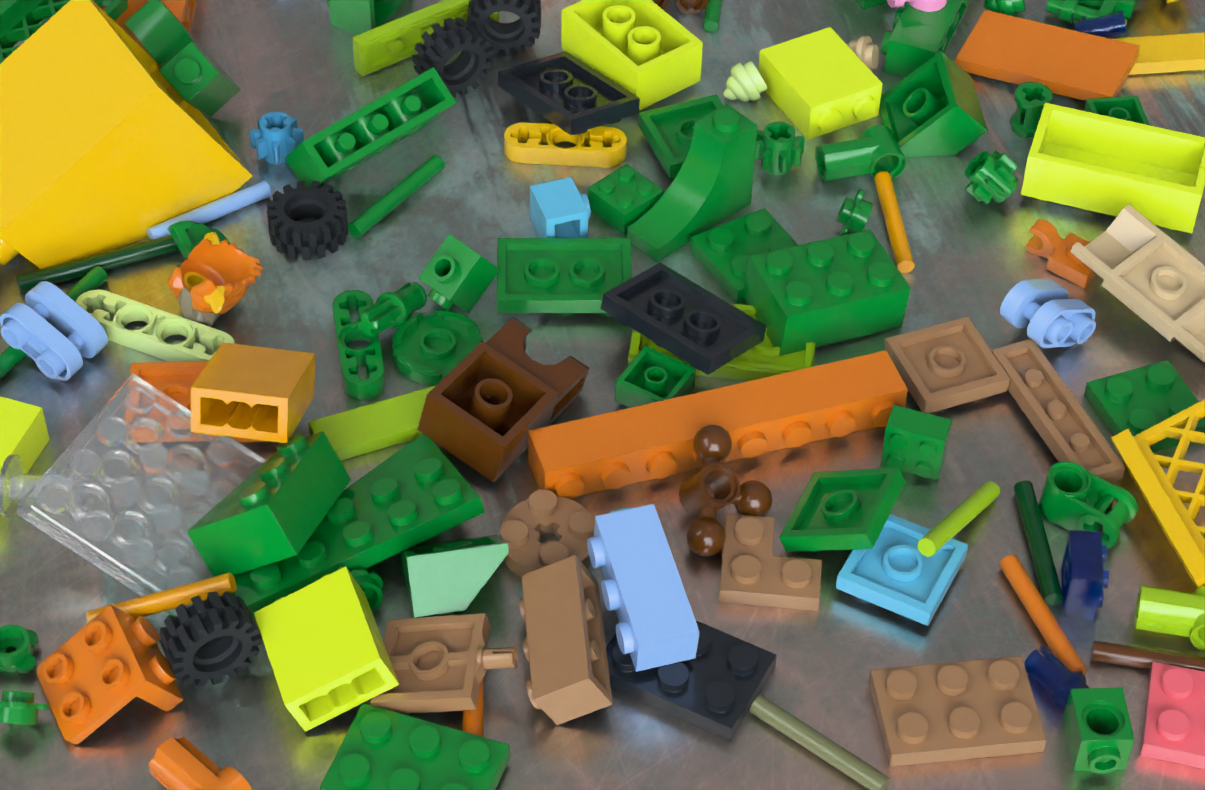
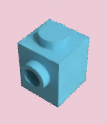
[530,177,591,238]

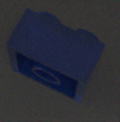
[1060,530,1109,620]

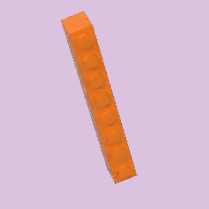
[528,350,908,500]

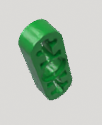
[332,290,385,401]

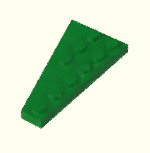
[192,434,485,621]

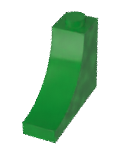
[125,0,241,117]
[627,104,757,263]

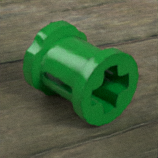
[1010,82,1053,138]

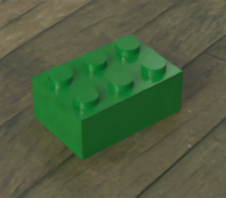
[742,229,911,356]

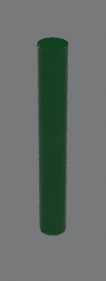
[1014,480,1064,606]

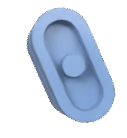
[1000,279,1096,348]
[0,281,108,381]

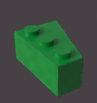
[187,431,351,577]

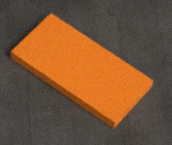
[955,10,1139,101]

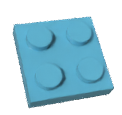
[836,514,968,626]

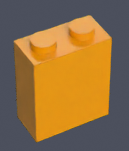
[191,342,315,443]

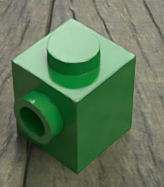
[418,234,500,314]

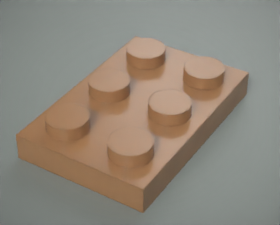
[869,656,1047,767]

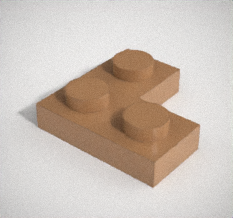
[718,513,822,611]

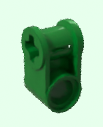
[1038,461,1139,549]

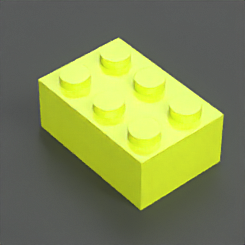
[561,0,703,111]

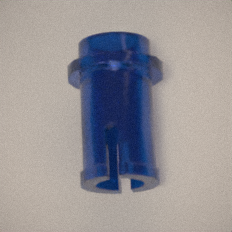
[1075,11,1128,39]
[1024,646,1089,708]

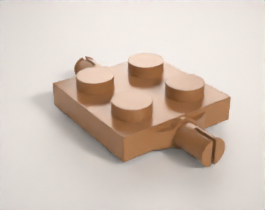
[371,613,519,714]

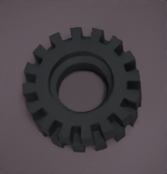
[468,0,542,56]
[412,18,494,98]
[266,181,348,260]
[159,591,262,687]

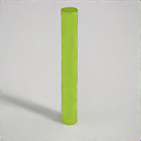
[918,481,1000,557]

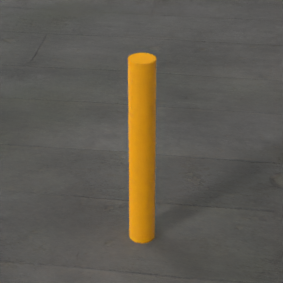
[874,171,915,273]
[86,572,237,623]

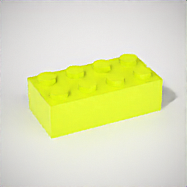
[1021,103,1205,234]

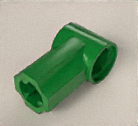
[815,125,907,182]

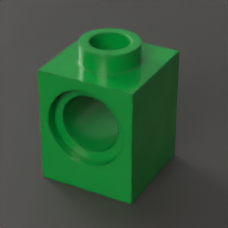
[1063,687,1135,774]

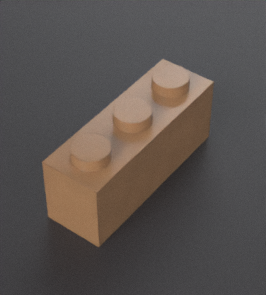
[519,555,613,725]

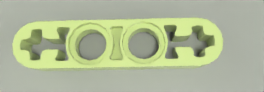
[76,289,235,362]

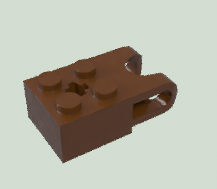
[417,318,590,482]

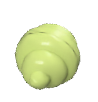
[723,60,768,102]

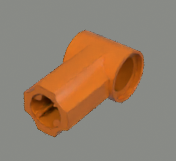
[148,736,253,790]

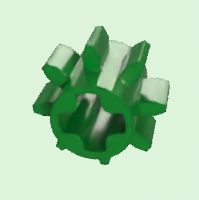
[755,122,805,175]
[965,150,1018,204]

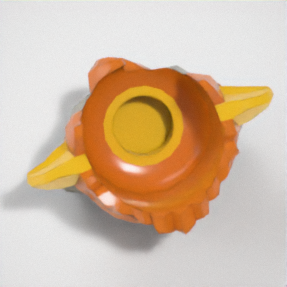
[167,232,263,327]

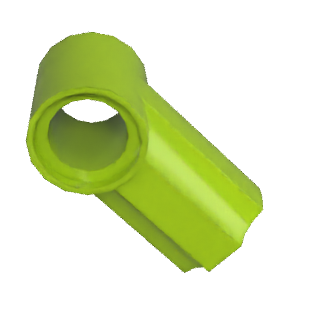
[1133,585,1205,651]

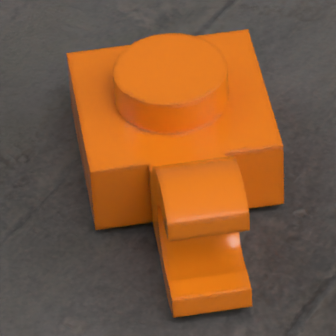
[1025,219,1096,289]

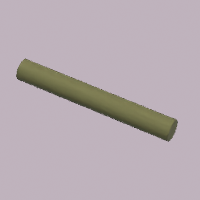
[750,695,891,790]

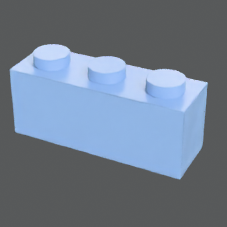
[587,504,700,672]

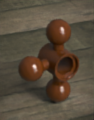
[679,425,773,557]

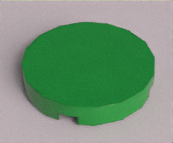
[393,310,483,386]

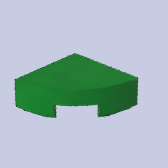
[167,220,231,260]

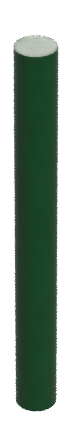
[15,235,180,293]

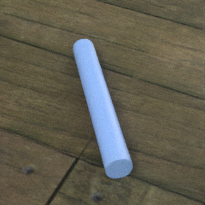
[147,180,271,240]

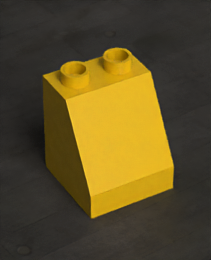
[0,0,253,269]

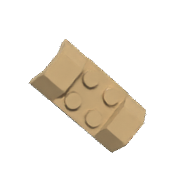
[1070,204,1205,363]

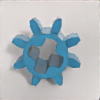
[250,111,304,165]

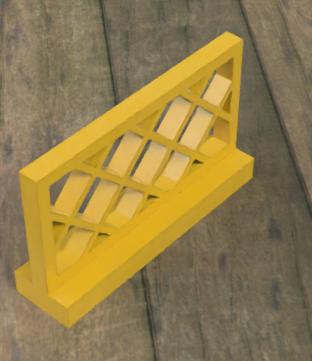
[1111,399,1205,589]

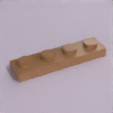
[991,339,1125,483]

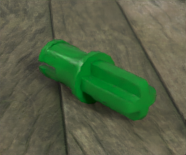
[356,282,427,337]

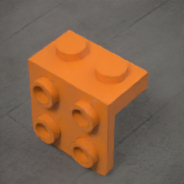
[37,604,183,744]

